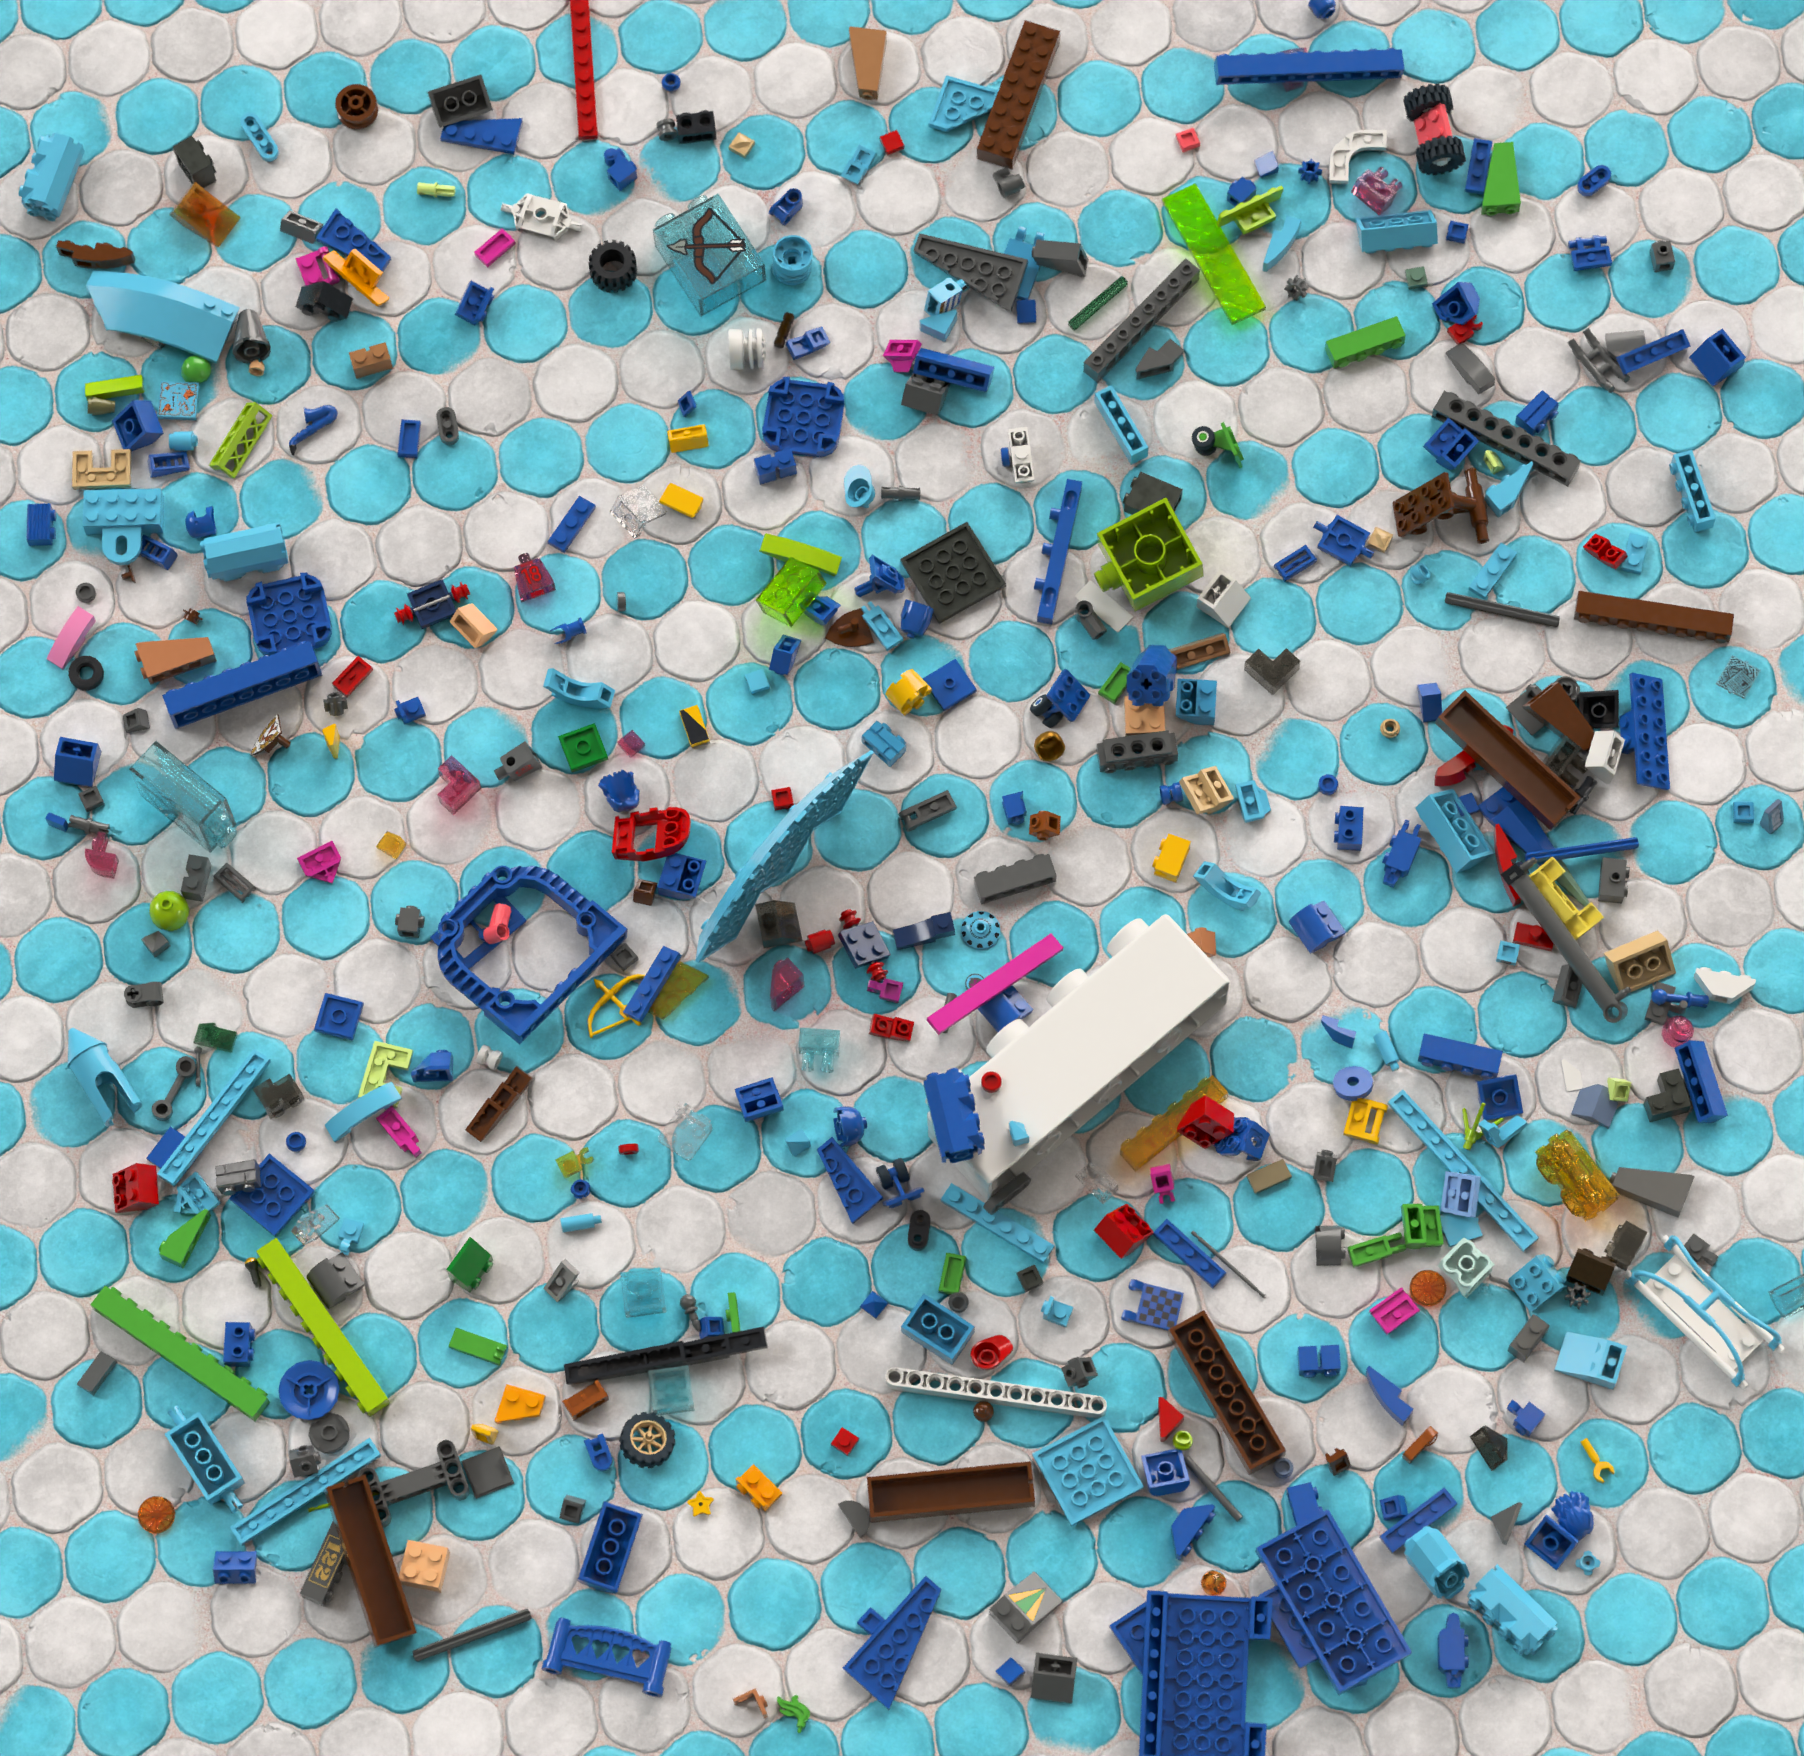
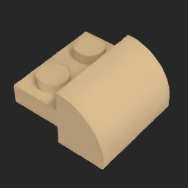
[1179,766,1234,815]

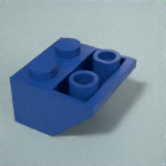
[1689,328,1746,387]
[54,737,102,787]
[657,853,707,900]

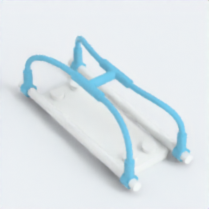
[1624,1235,1785,1390]

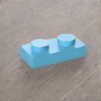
[1621,533,1649,575]

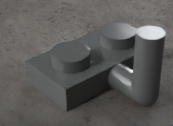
[1644,981,1688,1026]

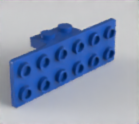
[1619,673,1670,790]

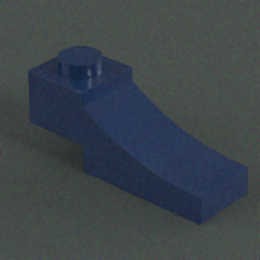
[893,912,955,950]

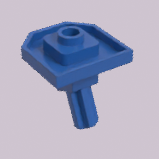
[854,554,905,597]

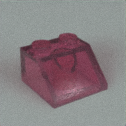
[770,957,805,1011]

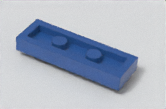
[1465,138,1493,195]
[548,496,596,553]

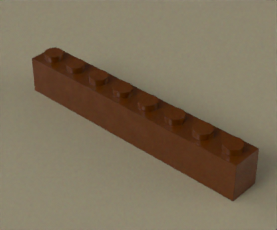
[1574,591,1734,643]

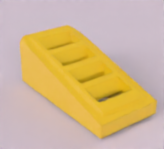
[471,1424,498,1445]

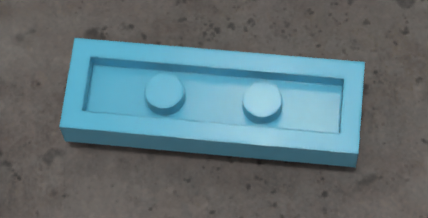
[1468,543,1517,600]

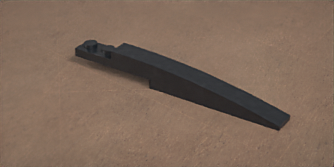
[564,1327,768,1385]

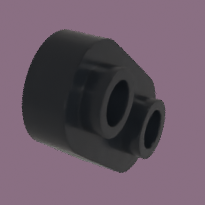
[908,1210,931,1251]

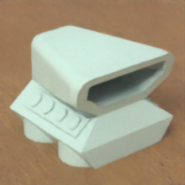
[1438,1237,1495,1298]

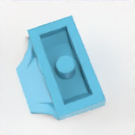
[1235,780,1271,823]

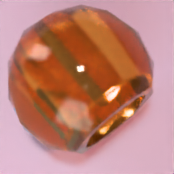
[1201,1570,1227,1596]

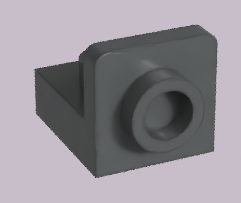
[1313,1150,1337,1182]

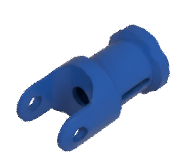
[550,617,587,644]

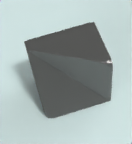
[141,931,170,958]

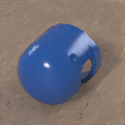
[185,506,217,538]

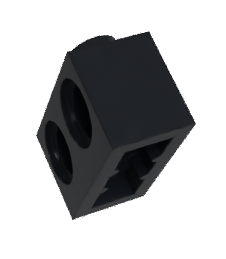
[676,110,717,144]

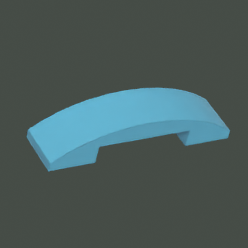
[325,1082,402,1142]

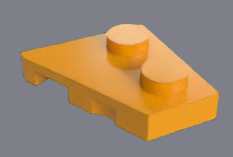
[495,1384,546,1424]

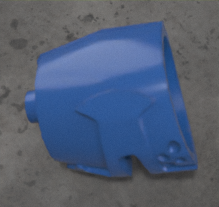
[901,599,934,639]

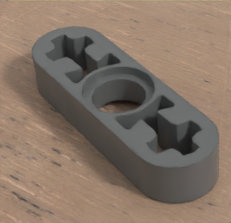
[983,1172,1031,1215]

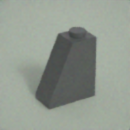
[1032,240,1089,277]

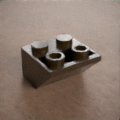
[1566,1248,1616,1296]

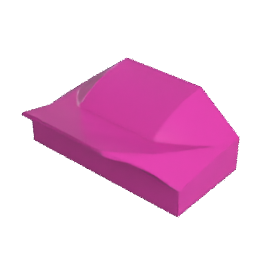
[883,340,922,372]

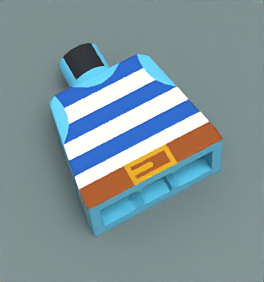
[924,278,967,316]

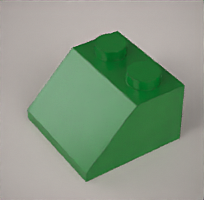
[446,1237,493,1293]

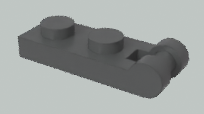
[898,790,957,832]

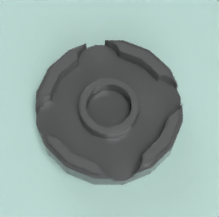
[309,1413,350,1454]

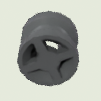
[656,119,677,141]

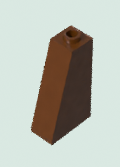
[1522,682,1595,752]

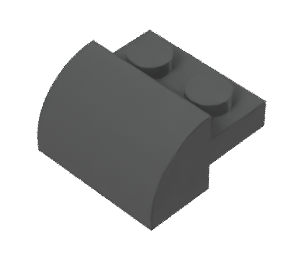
[306,1252,365,1309]

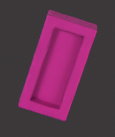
[474,228,516,268]

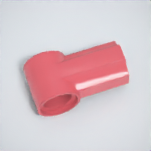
[483,903,511,944]

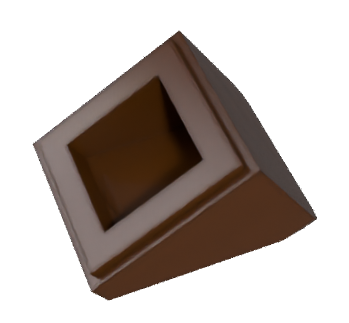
[633,879,658,906]

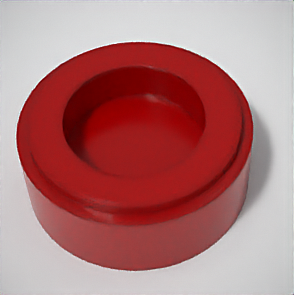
[981,1071,1002,1093]
[618,1143,639,1155]

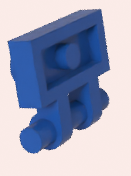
[1568,235,1612,271]

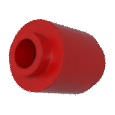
[804,929,835,954]

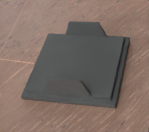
[462,1446,514,1499]

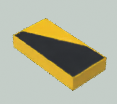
[679,705,710,748]

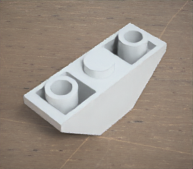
[1008,427,1035,484]
[1694,967,1756,1004]

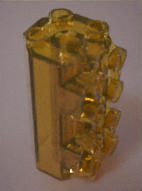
[1535,1129,1619,1222]

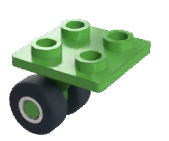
[1192,422,1244,468]

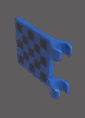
[1121,1279,1184,1331]

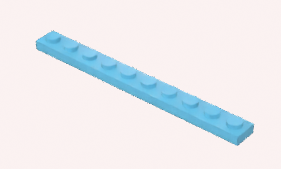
[1387,1090,1539,1252]

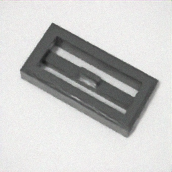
[213,862,256,903]

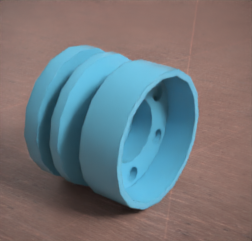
[772,235,813,285]

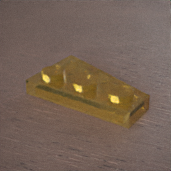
[648,961,709,1020]

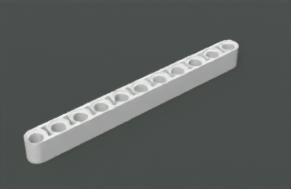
[885,1367,1107,1418]

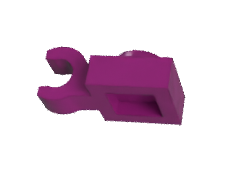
[867,978,903,1003]

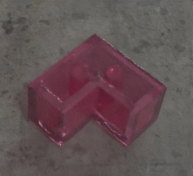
[437,755,481,815]

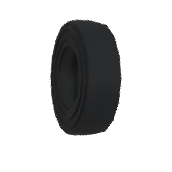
[68,656,104,691]

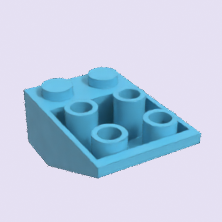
[1554,1332,1627,1390]

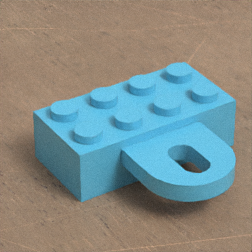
[83,488,164,565]

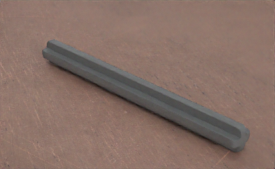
[1445,592,1560,627]
[412,1609,531,1661]

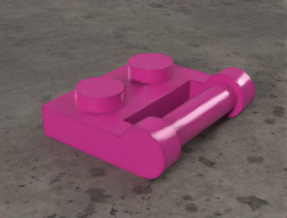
[295,247,340,286]

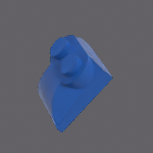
[1141,1449,1190,1496]

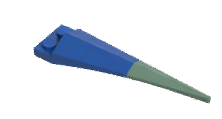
[1478,787,1589,907]

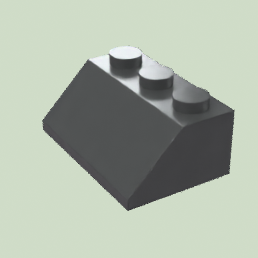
[427,74,493,128]

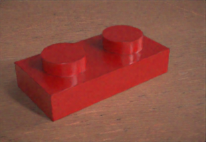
[332,656,373,697]

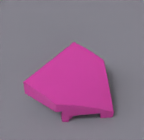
[297,841,341,884]

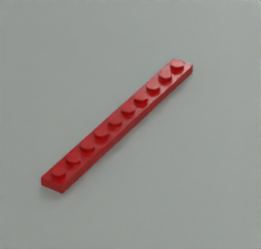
[570,0,598,140]

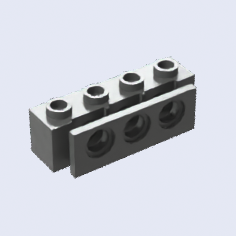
[1096,730,1178,773]

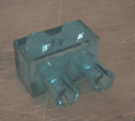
[798,1028,841,1073]

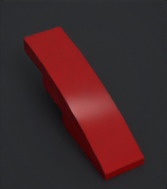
[1494,823,1522,907]

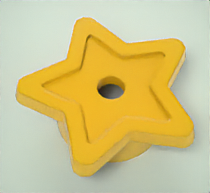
[687,1491,714,1517]

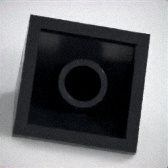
[1576,690,1619,729]

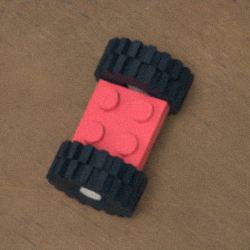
[1403,84,1466,175]

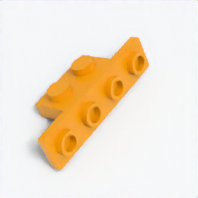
[322,249,389,307]

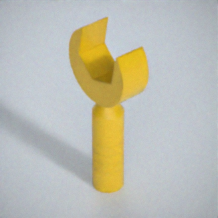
[1580,1438,1614,1483]

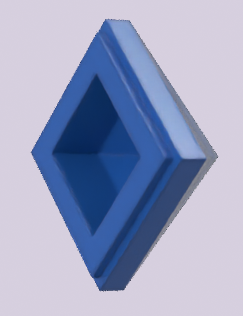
[677,391,697,417]
[860,1291,888,1319]

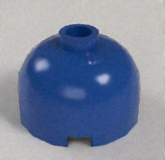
[833,1106,867,1147]

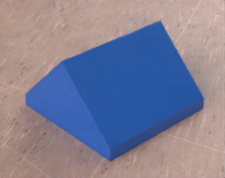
[1524,1514,1579,1570]

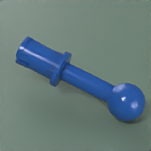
[1651,989,1709,1008]

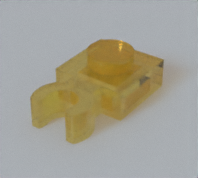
[555,1147,594,1179]

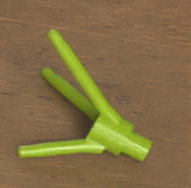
[1462,1103,1504,1151]

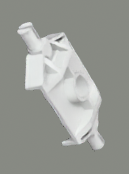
[501,194,583,241]

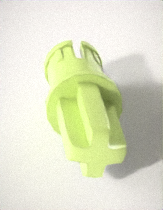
[417,182,455,197]

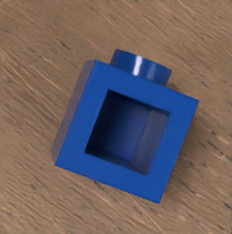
[1227,177,1257,207]

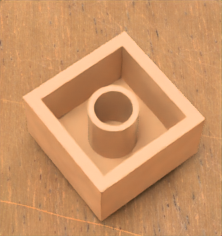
[1124,696,1165,736]
[399,1540,450,1593]

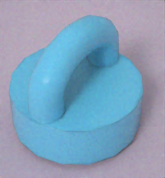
[1410,563,1430,585]

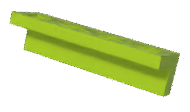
[209,402,273,478]

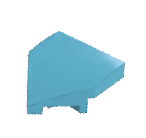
[174,1171,221,1215]

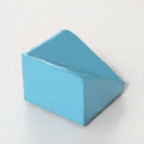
[1009,1121,1029,1146]
[785,1129,811,1156]

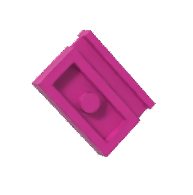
[1369,1287,1420,1335]

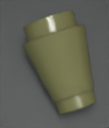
[88,397,115,416]

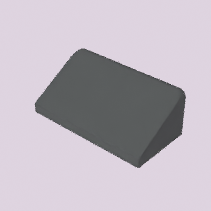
[280,210,323,244]
[1552,964,1583,1008]
[77,1351,117,1396]

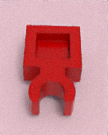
[1447,315,1483,345]

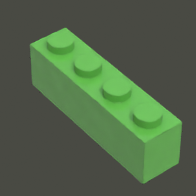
[1325,316,1406,369]

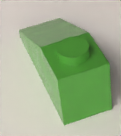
[159,1209,211,1269]

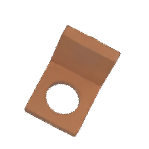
[733,1688,768,1719]

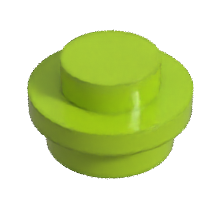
[1172,1431,1193,1450]

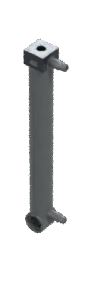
[1500,857,1631,1023]

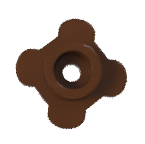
[183,608,203,624]

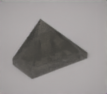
[1470,1425,1507,1471]

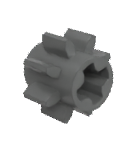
[1284,275,1309,301]
[323,692,348,716]
[1565,1283,1591,1310]

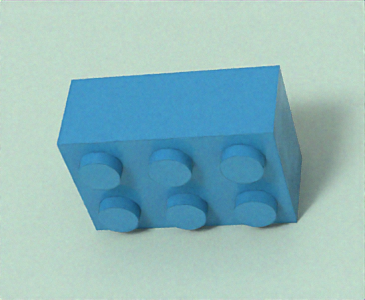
[901,1294,975,1365]

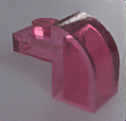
[85,832,119,879]

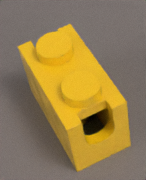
[1152,833,1191,883]

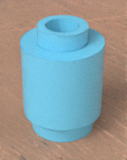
[169,431,198,451]

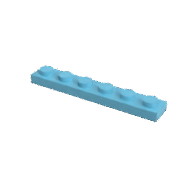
[941,1183,1054,1264]

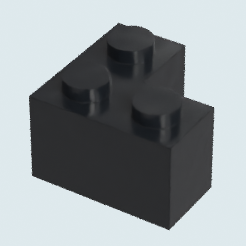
[295,281,353,322]

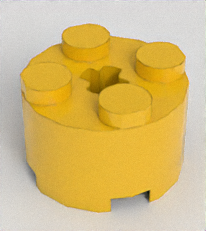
[885,669,932,716]

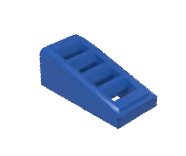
[147,451,190,478]
[140,534,178,570]

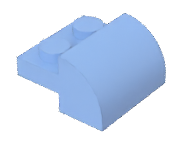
[1440,1171,1481,1217]

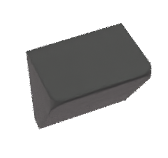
[123,708,150,733]
[559,1495,586,1524]

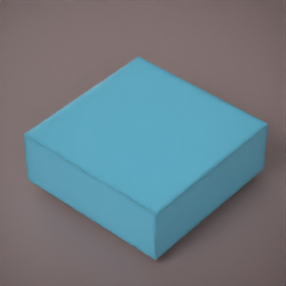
[745,669,770,694]

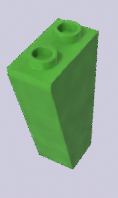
[1481,142,1521,216]

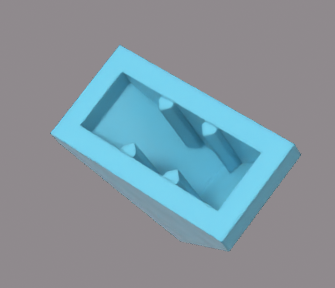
[919,309,957,342]

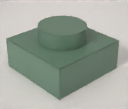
[1405,266,1428,290]

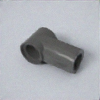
[1075,600,1107,640]

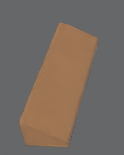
[1169,633,1231,670]

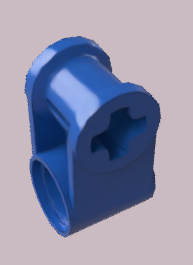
[769,188,803,226]

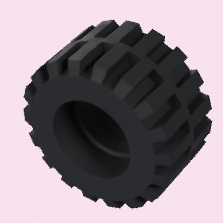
[588,240,637,293]

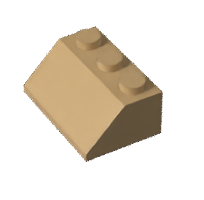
[1604,930,1676,992]

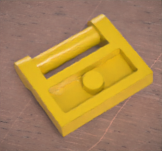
[1343,1098,1388,1145]

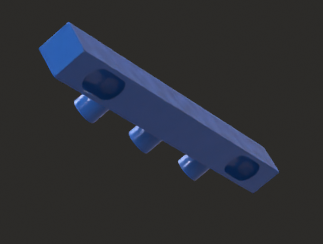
[1034,479,1082,625]

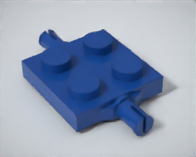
[1313,515,1375,566]

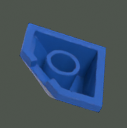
[1432,282,1480,325]
[411,1050,453,1082]

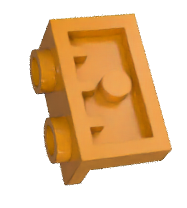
[736,1464,782,1511]

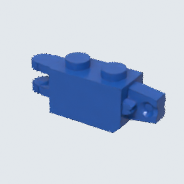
[1382,819,1421,887]

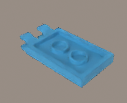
[1004,226,1044,300]

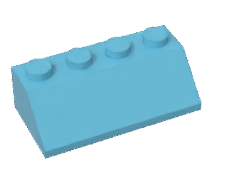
[1356,210,1438,254]
[1415,789,1495,873]

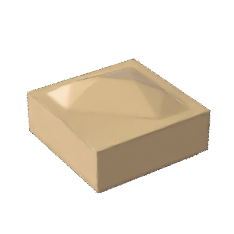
[729,132,755,158]
[1367,527,1393,553]

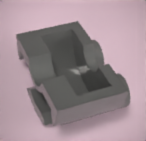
[1315,1226,1345,1266]

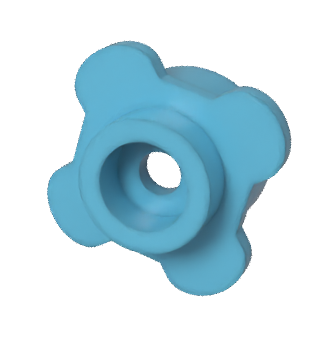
[1575,1551,1600,1576]

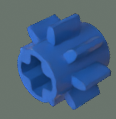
[1298,159,1322,184]

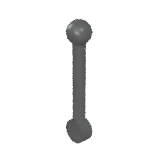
[194,1046,202,1087]

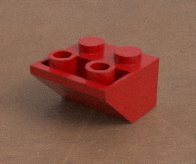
[1176,1095,1234,1149]
[112,1163,159,1213]
[1094,1203,1154,1259]

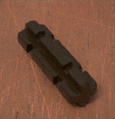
[774,312,794,348]

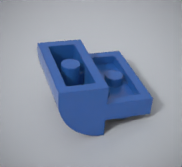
[1423,417,1479,470]
[1289,901,1346,954]
[978,985,1033,1032]
[735,1077,784,1123]

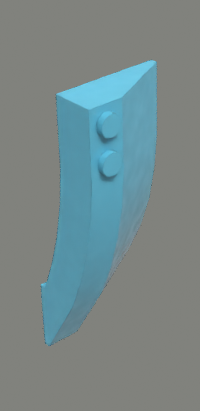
[86,271,240,363]

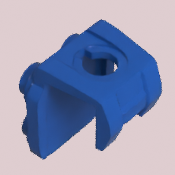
[1214,1117,1270,1161]

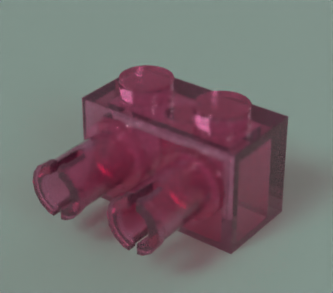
[1351,167,1402,216]

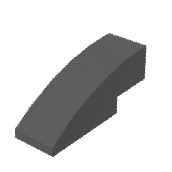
[1446,343,1496,395]

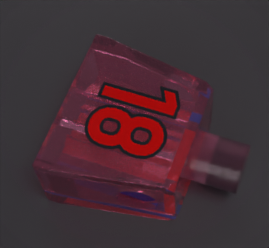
[514,553,556,602]

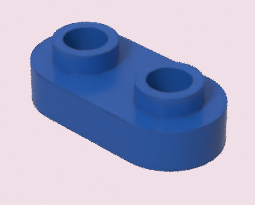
[1577,165,1611,196]

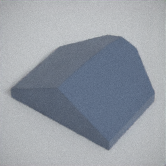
[1571,1084,1618,1129]

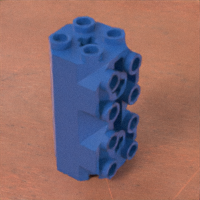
[1127,645,1177,706]
[923,1068,985,1163]

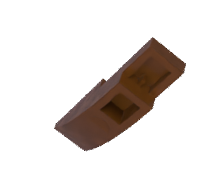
[56,240,135,269]

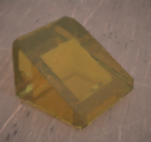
[376,831,406,859]

